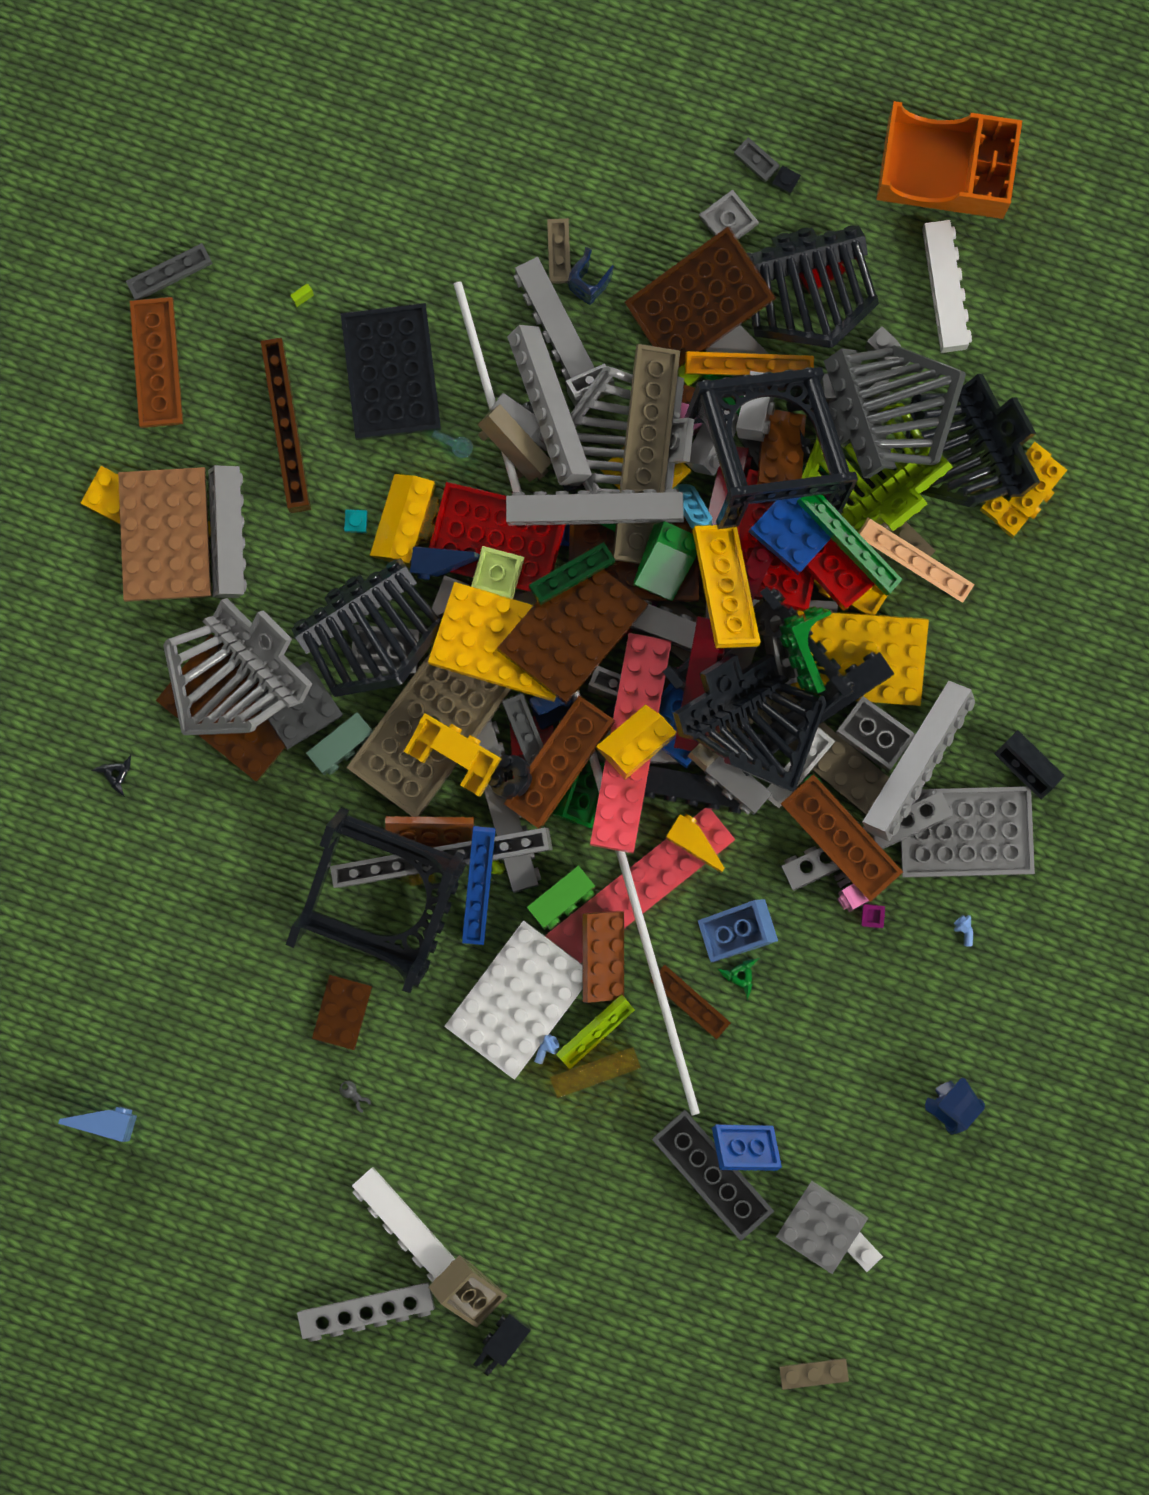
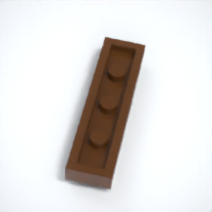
[650,965,731,1040]

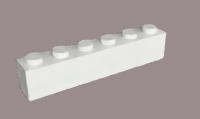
[922,220,972,353]
[352,1167,455,1282]

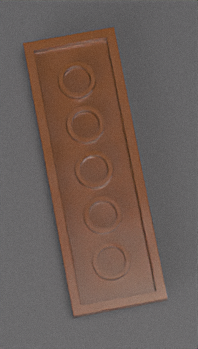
[130,297,183,428]
[504,696,615,829]
[781,774,903,902]

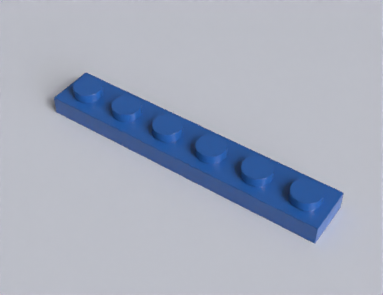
[462,826,496,945]

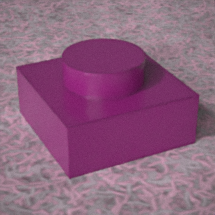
[861,904,885,929]

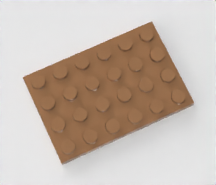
[118,467,212,602]

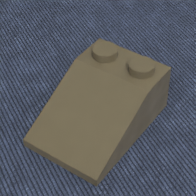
[428,1255,507,1328]

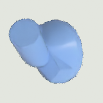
[954,915,973,946]
[534,1034,559,1064]

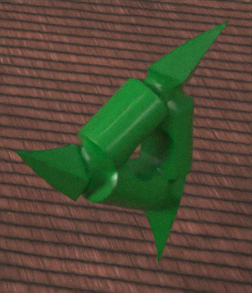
[717,958,760,1000]

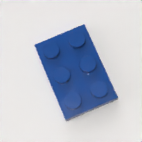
[712,1125,782,1171]

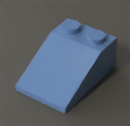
[698,899,778,962]
[58,1107,137,1142]

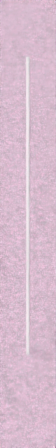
[453,282,700,1116]

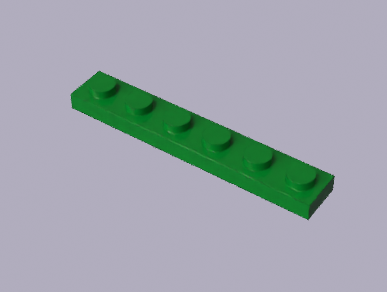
[797,495,902,596]

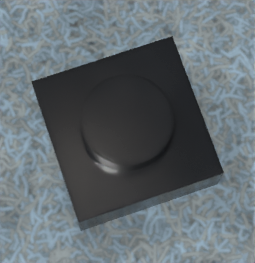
[772,165,801,196]

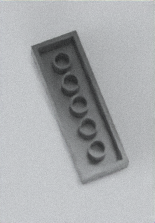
[652,1110,774,1241]

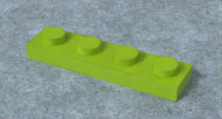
[556,994,635,1069]

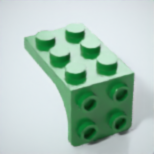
[779,606,832,694]

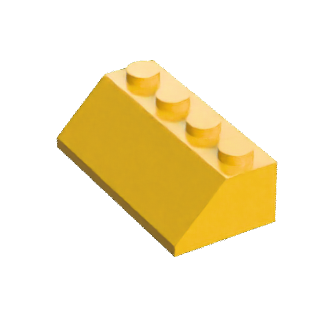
[370,474,436,568]

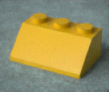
[596,704,676,780]

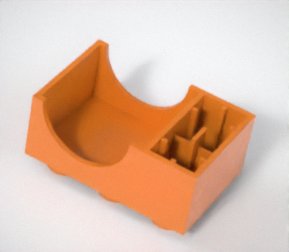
[876,101,1022,219]

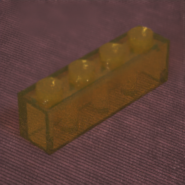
[550,1047,641,1098]

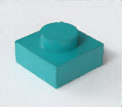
[344,509,368,533]

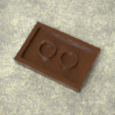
[312,975,373,1050]

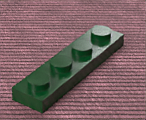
[529,542,615,605]

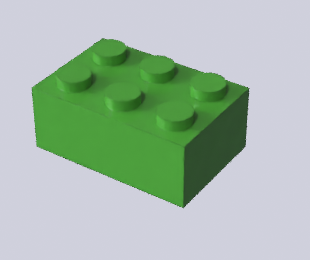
[527,865,595,930]

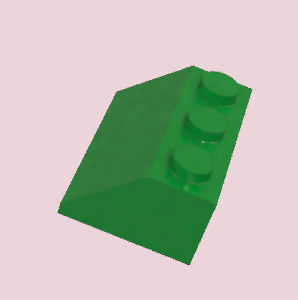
[551,760,605,829]

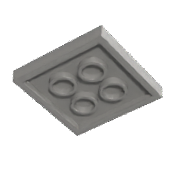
[776,1181,868,1274]

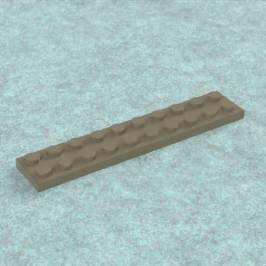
[612,344,680,564]

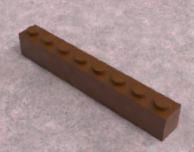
[260,337,311,513]

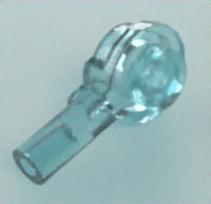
[432,430,473,458]

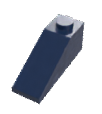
[410,547,480,580]

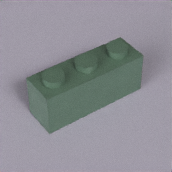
[306,712,373,775]

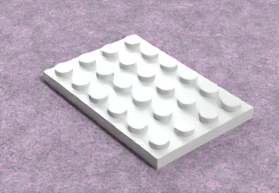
[444,921,583,1080]

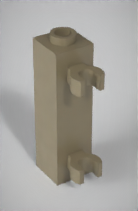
[477,404,552,482]

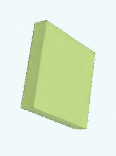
[471,546,525,599]

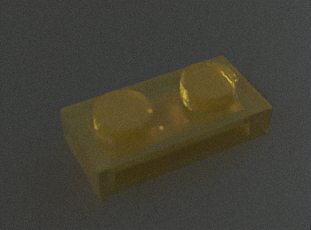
[418,496,440,543]

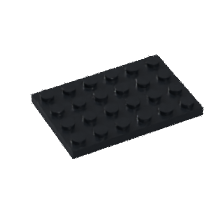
[340,303,441,440]

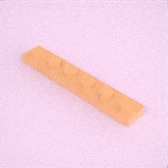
[858,517,974,603]

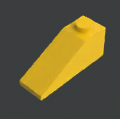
[666,814,724,873]

